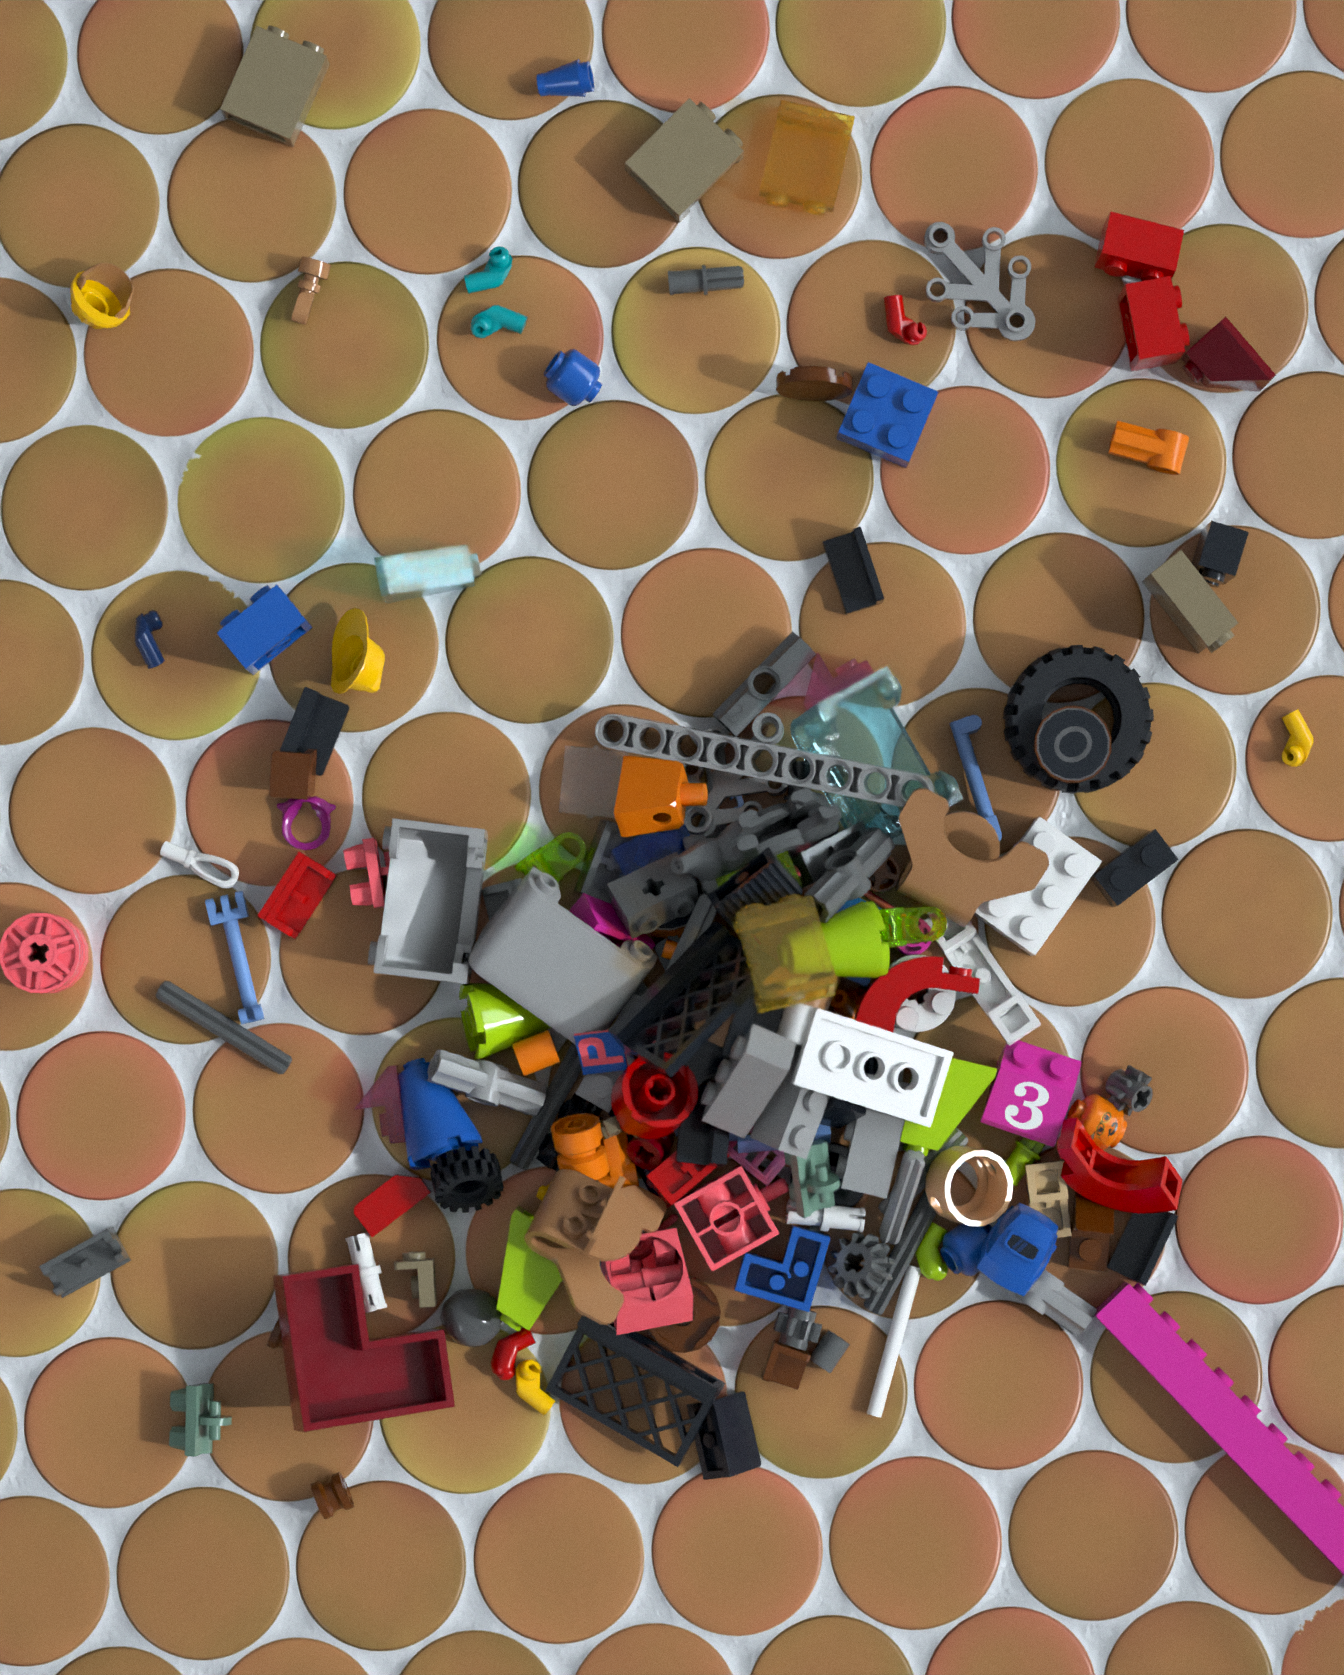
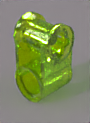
[514,832,588,883]
[879,906,947,948]

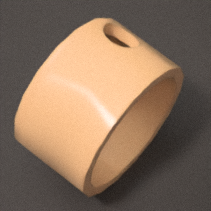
[925,1146,1013,1226]

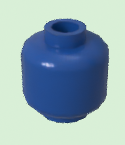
[543,349,602,406]
[940,1224,993,1276]

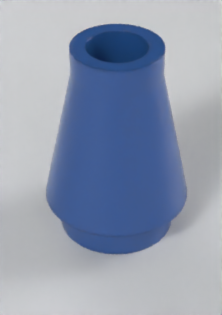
[537,59,594,97]

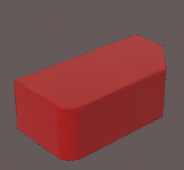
[354,1174,432,1238]

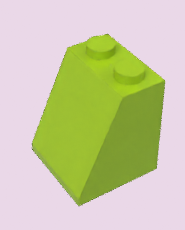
[900,1058,997,1156]
[497,1206,562,1332]

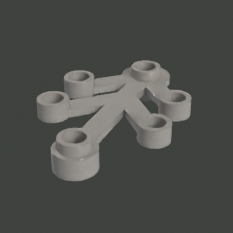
[924,222,1035,341]
[680,712,788,838]

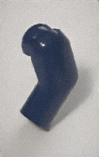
[134,610,165,669]

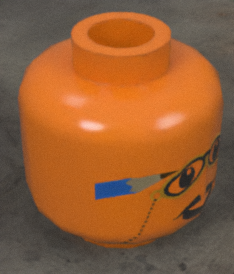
[1067,1094,1127,1150]

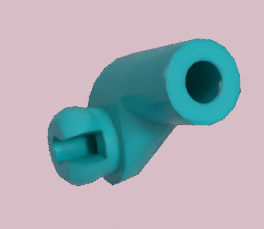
[464,246,512,294]
[470,305,528,339]

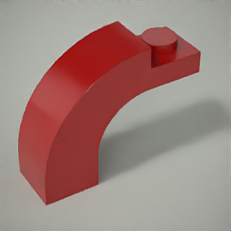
[854,956,981,1033]
[1057,1117,1183,1214]

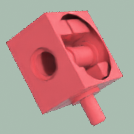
[674,1165,789,1271]
[601,1228,693,1335]

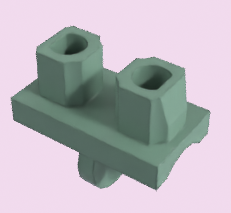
[784,1139,840,1218]
[169,1383,232,1457]

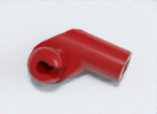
[884,295,927,345]

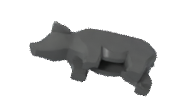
[671,788,842,895]

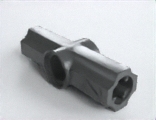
[712,631,816,737]
[800,827,895,923]

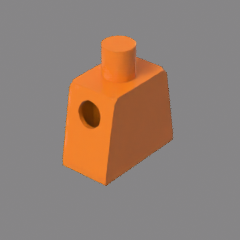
[614,756,708,837]

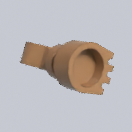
[291,256,331,325]

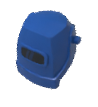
[976,1202,1058,1296]

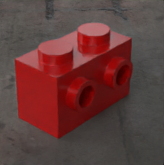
[1094,211,1184,281]

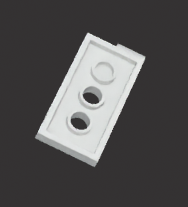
[777,1000,953,1127]

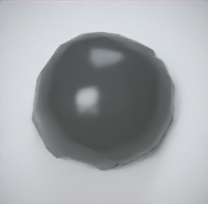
[440,1289,502,1347]

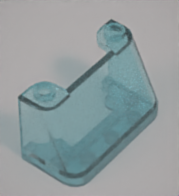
[790,666,964,840]

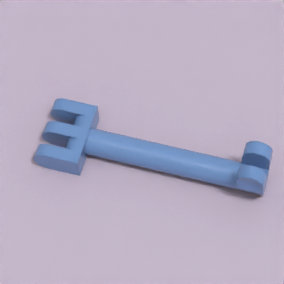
[949,715,1002,842]
[205,891,265,1024]

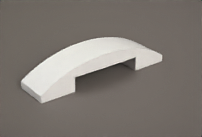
[924,913,1041,1046]

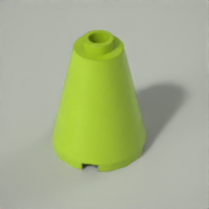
[776,901,890,978]
[459,983,552,1060]

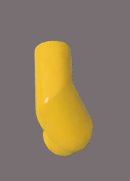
[1282,709,1314,767]
[515,1359,556,1416]

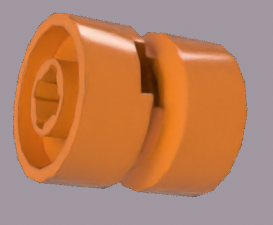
[551,1113,610,1180]

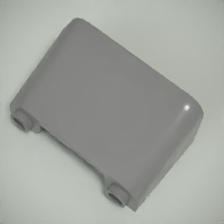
[368,818,488,984]
[469,866,658,1044]

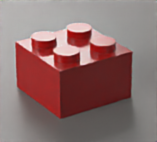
[1117,276,1190,372]

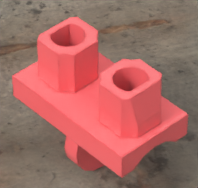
[343,837,390,909]

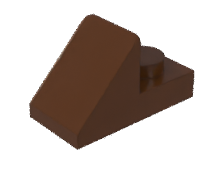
[1067,1191,1114,1272]

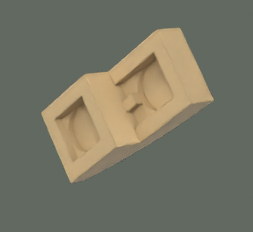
[1025,1160,1072,1238]

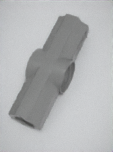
[427,1050,546,1116]
[1015,1269,1097,1337]

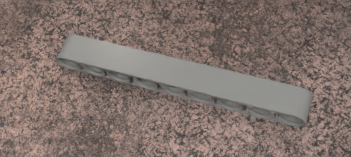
[595,714,934,807]

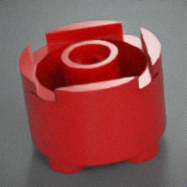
[611,1052,698,1139]

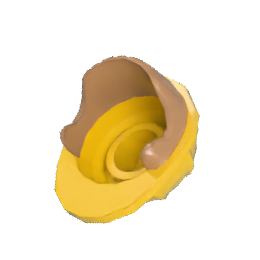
[70,262,134,329]

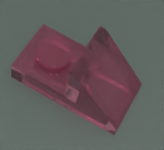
[803,652,874,714]
[355,1065,405,1144]

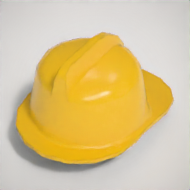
[331,608,385,694]

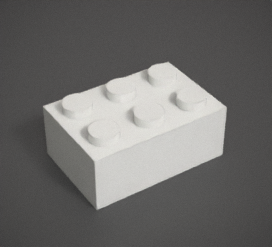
[974,816,1102,956]

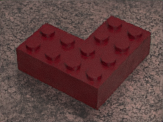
[273,1264,455,1432]

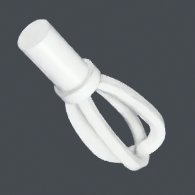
[160,841,239,889]

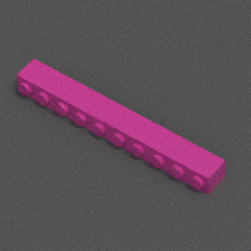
[1094,1281,1344,1576]

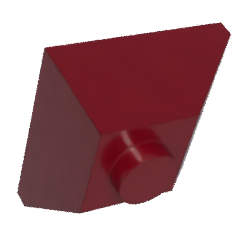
[1181,317,1276,392]

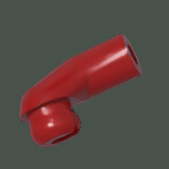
[490,1328,536,1381]

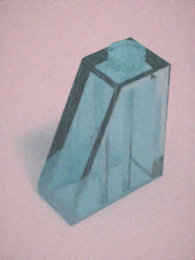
[374,545,482,603]

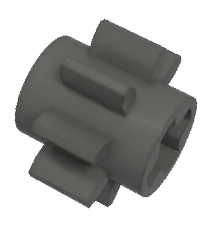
[1105,1065,1153,1116]
[773,1307,822,1350]

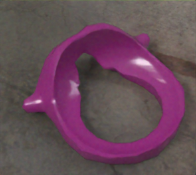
[277,796,336,850]

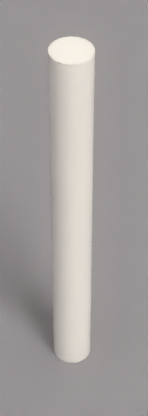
[867,1265,921,1418]

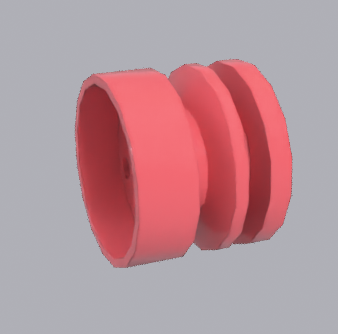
[0,913,88,993]

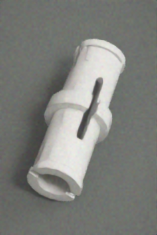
[785,1199,866,1232]
[345,1232,387,1313]

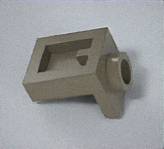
[394,1252,437,1308]

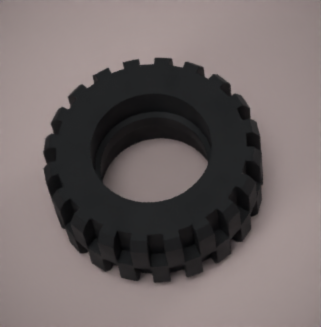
[1003,645,1154,794]

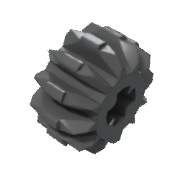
[827,1232,896,1299]

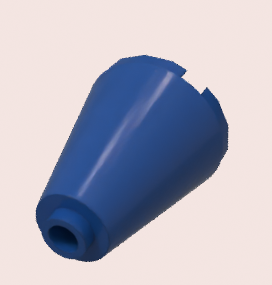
[398,1058,483,1170]

